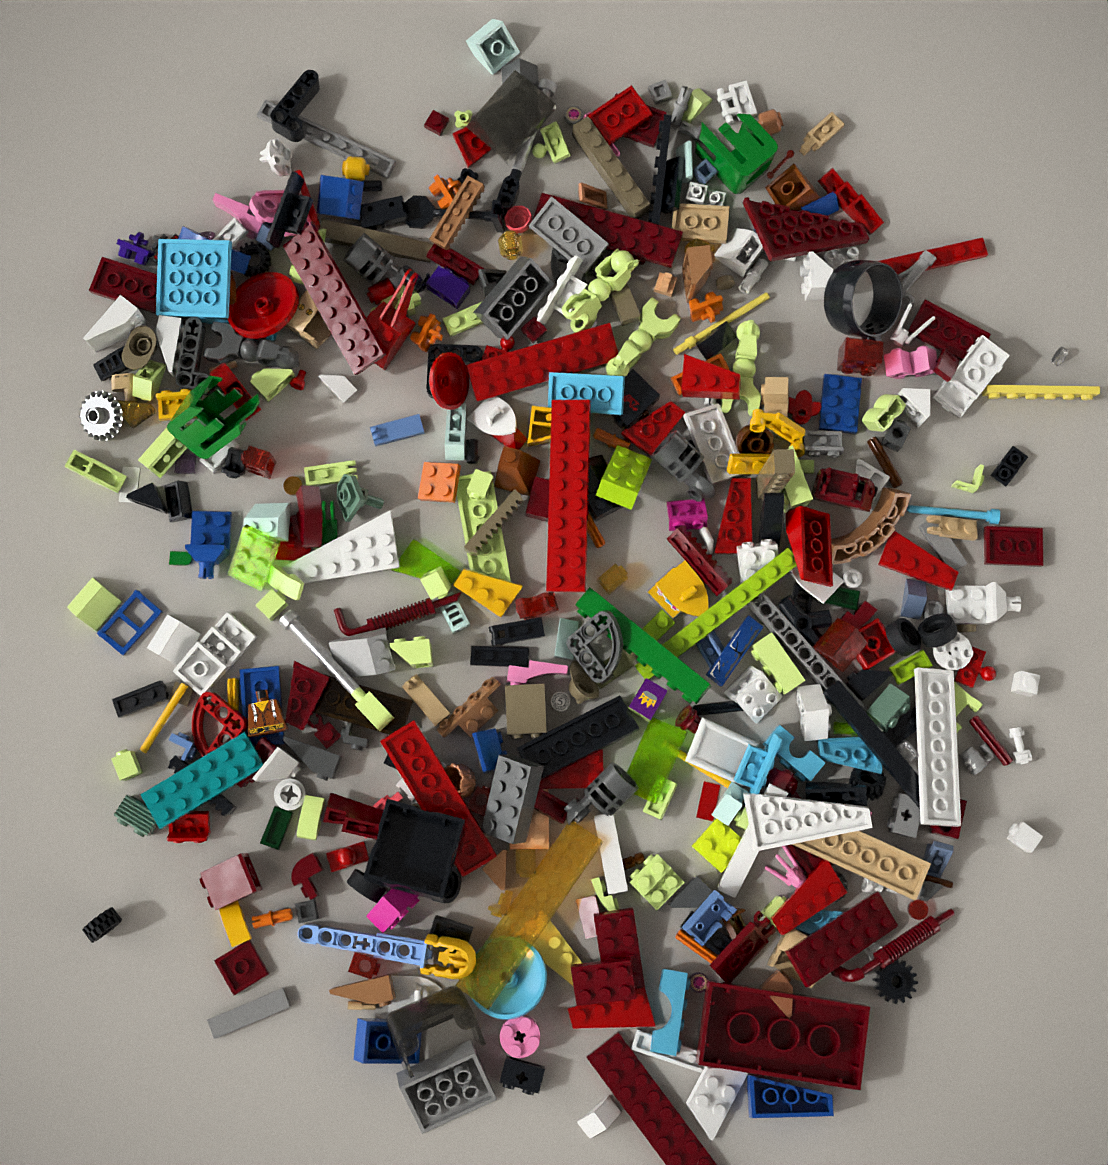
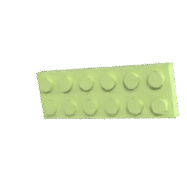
[457,471,511,582]

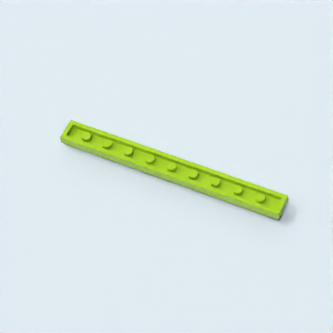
[635,548,797,680]

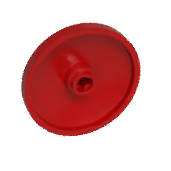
[227,272,299,339]

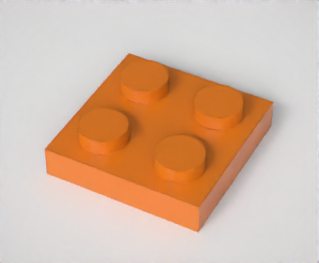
[418,462,461,503]

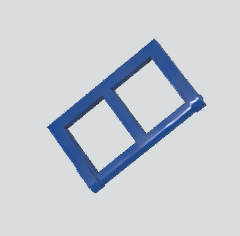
[97,589,162,656]

